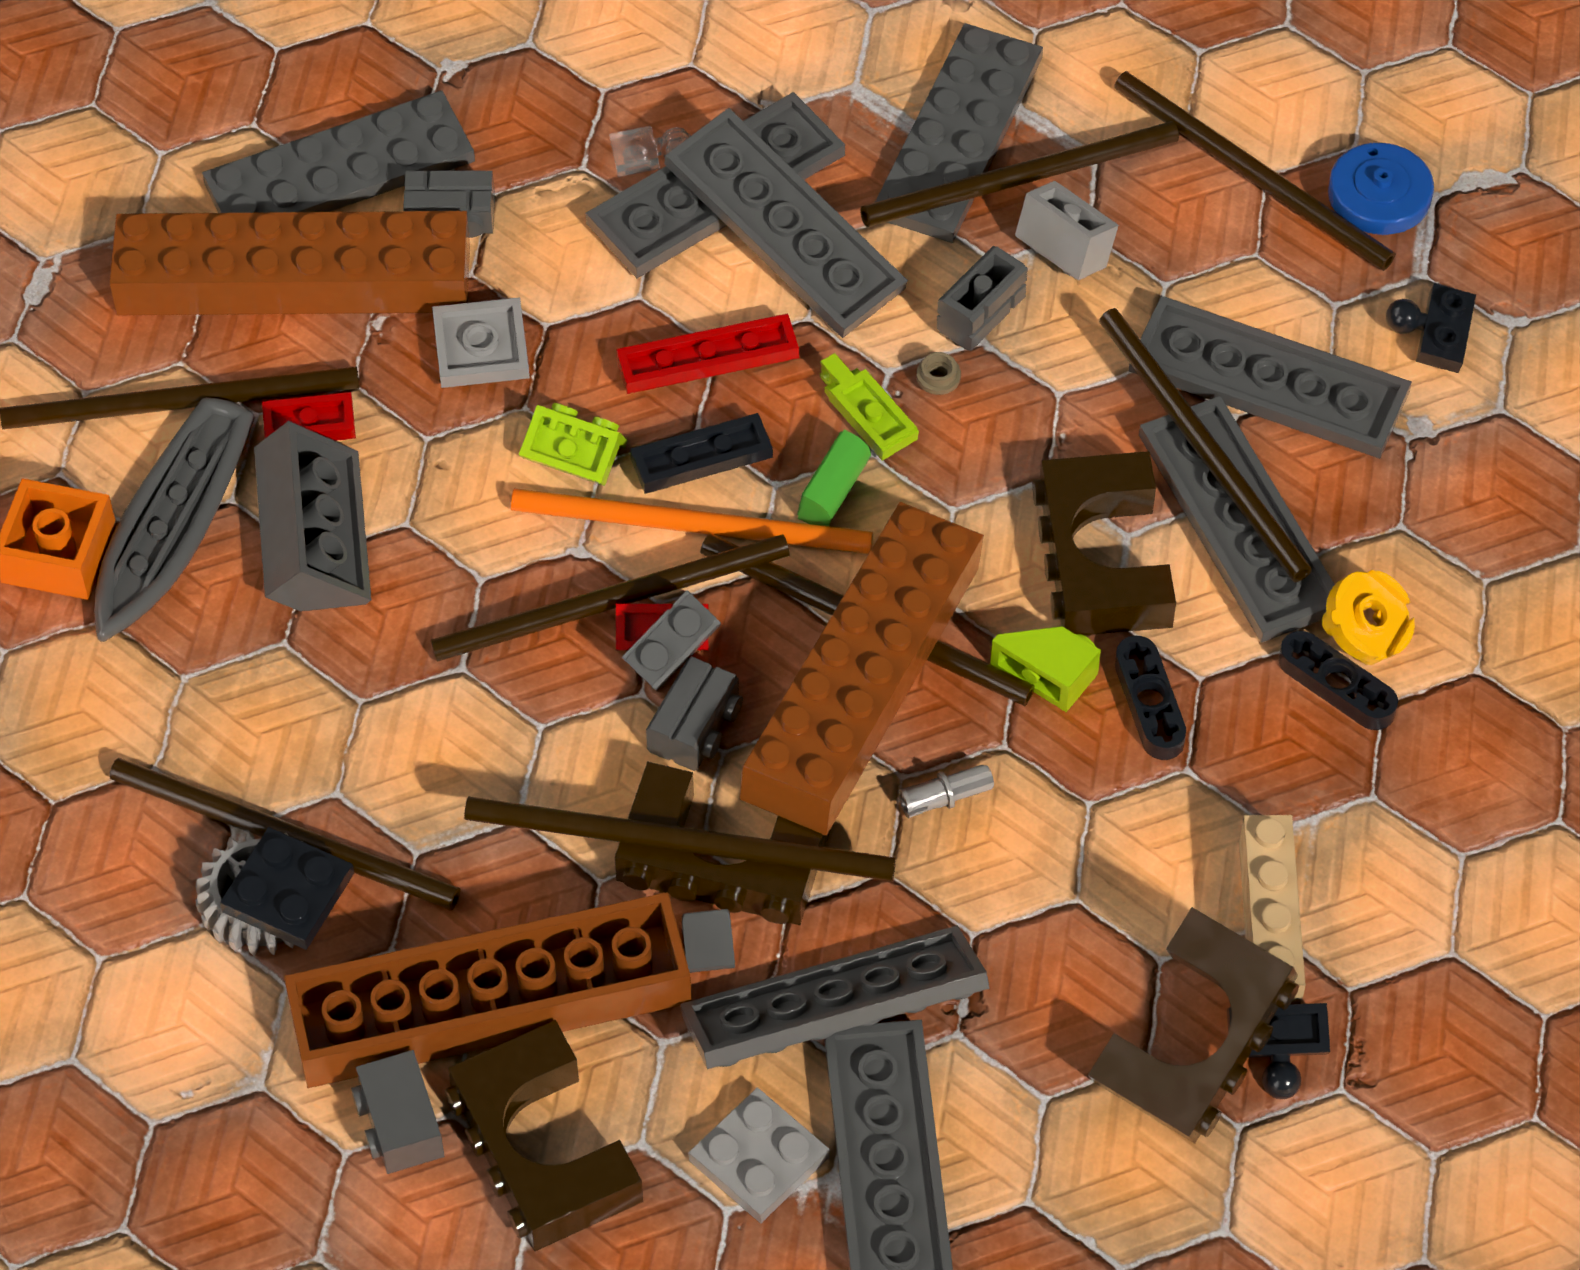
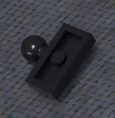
[1386,283,1476,373]
[1227,1003,1330,1099]

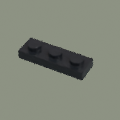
[630,413,773,494]

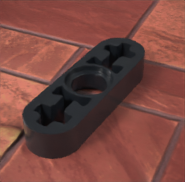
[1279,631,1398,730]
[1115,635,1186,760]

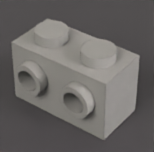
[1015,181,1119,280]

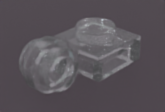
[609,126,691,177]

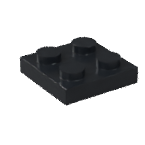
[220,827,354,950]

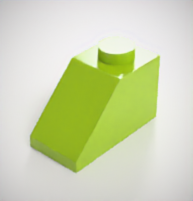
[990,626,1101,712]

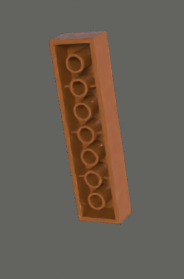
[110,211,470,315]
[740,502,984,836]
[284,892,692,1089]

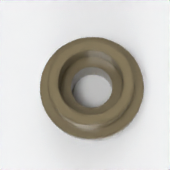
[916,352,961,395]

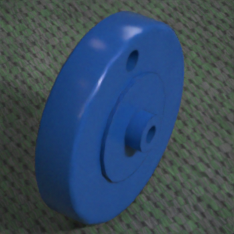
[1328,143,1434,235]

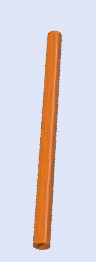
[511,488,873,554]

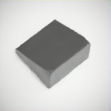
[681,909,735,973]

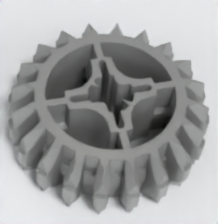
[195,830,303,956]

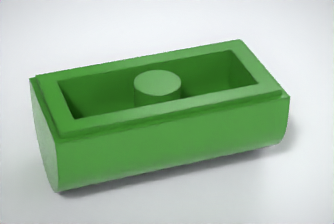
[797,429,871,526]

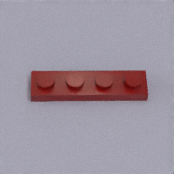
[616,313,799,394]

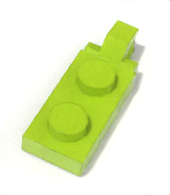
[820,353,919,461]

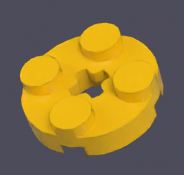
[1322,570,1415,665]

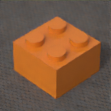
[0,478,117,600]

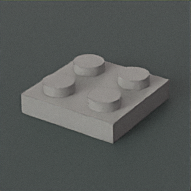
[432,297,530,388]
[688,1087,830,1224]

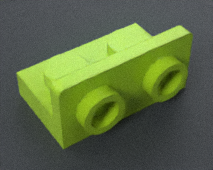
[519,403,628,486]

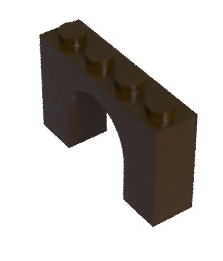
[1032,451,1176,635]
[615,761,831,925]
[1088,907,1299,1144]
[444,1020,643,1252]

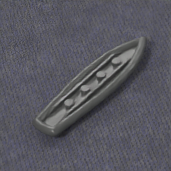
[94,398,254,642]

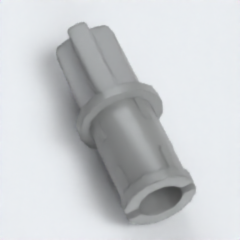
[898,765,994,819]

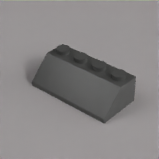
[254,421,372,611]

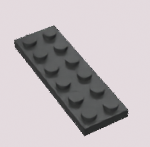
[875,23,1043,243]
[202,90,475,213]
[585,92,845,278]
[664,108,908,338]
[1129,296,1412,459]
[1139,396,1335,643]
[680,925,990,1069]
[824,1020,953,1270]

